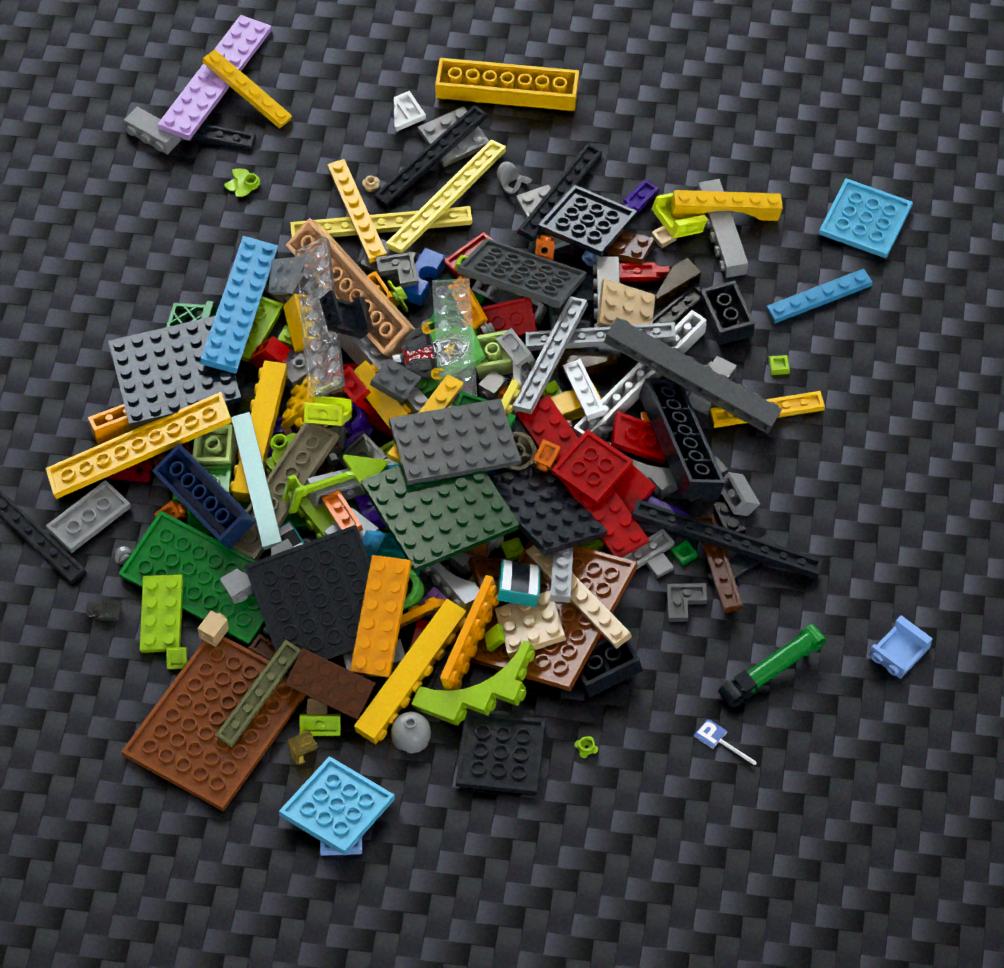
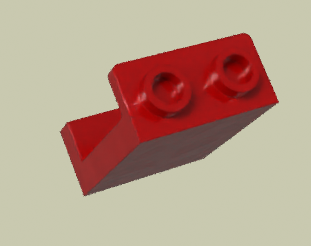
[336,366,380,420]

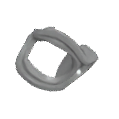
[497,161,532,194]

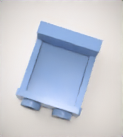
[869,616,932,679]

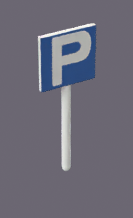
[693,719,756,765]

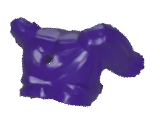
[344,401,374,450]

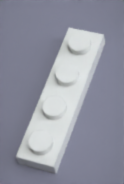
[563,359,606,421]

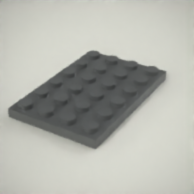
[457,238,587,308]
[389,398,521,485]

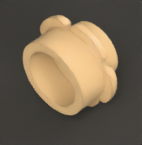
[362,176,380,192]

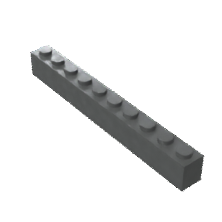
[604,317,782,434]

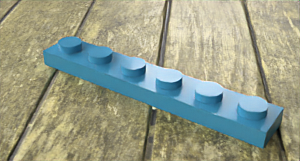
[766,269,872,324]

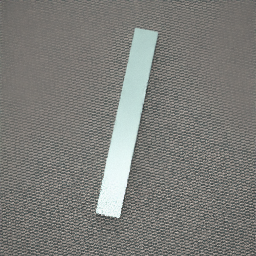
[231,412,282,550]

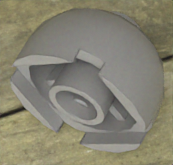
[391,712,431,754]

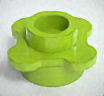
[575,736,598,758]

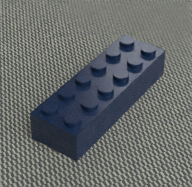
[152,444,257,549]

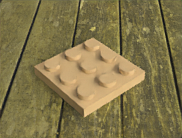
[597,279,655,327]
[495,590,566,658]

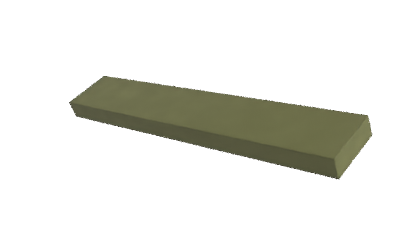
[215,640,301,748]

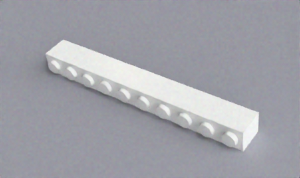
[573,310,706,438]

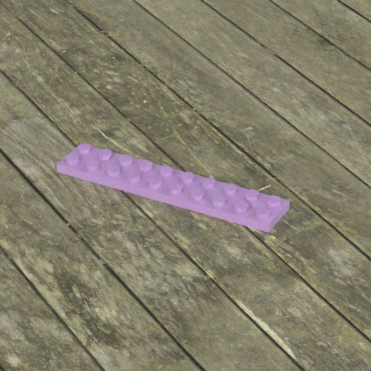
[158,15,271,141]

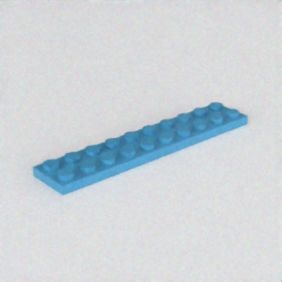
[200,236,278,374]

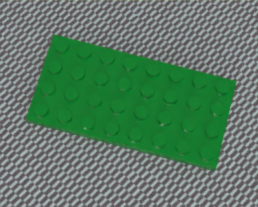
[118,510,265,646]

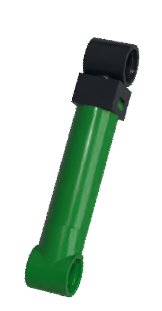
[718,624,827,708]

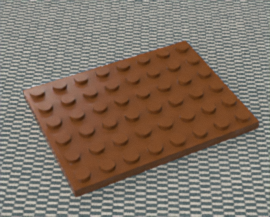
[470,540,638,691]
[121,637,305,812]

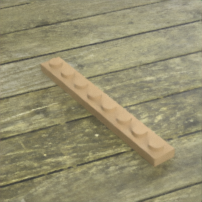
[525,545,632,649]

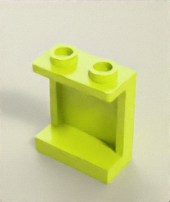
[651,193,708,239]
[304,396,352,426]

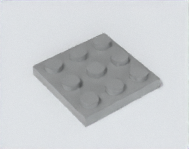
[418,107,489,167]

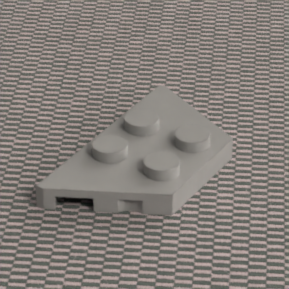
[268,256,312,295]

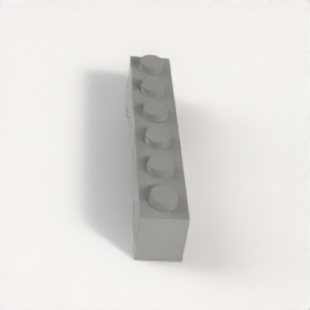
[422,563,479,616]

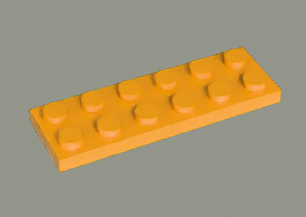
[350,555,412,678]
[440,575,499,691]

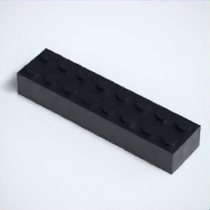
[639,378,725,500]

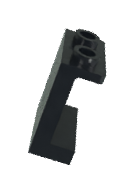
[319,290,374,339]

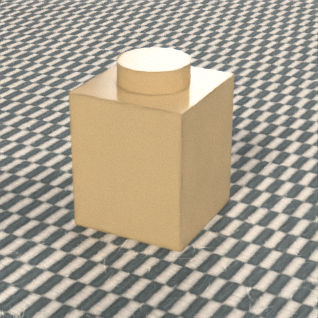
[198,611,229,647]

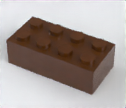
[285,648,376,720]

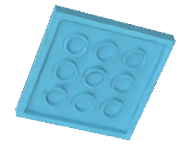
[819,178,913,259]
[279,756,395,855]

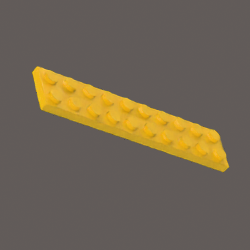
[46,392,233,499]

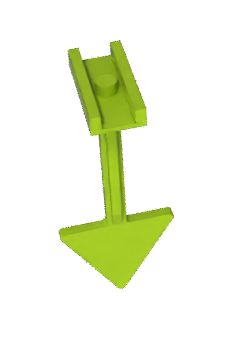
[281,455,389,514]

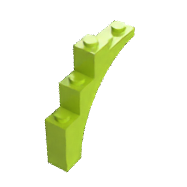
[411,640,535,726]

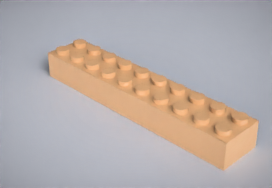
[286,218,415,360]

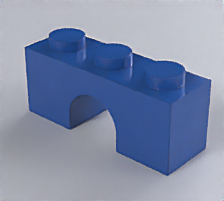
[402,248,445,306]

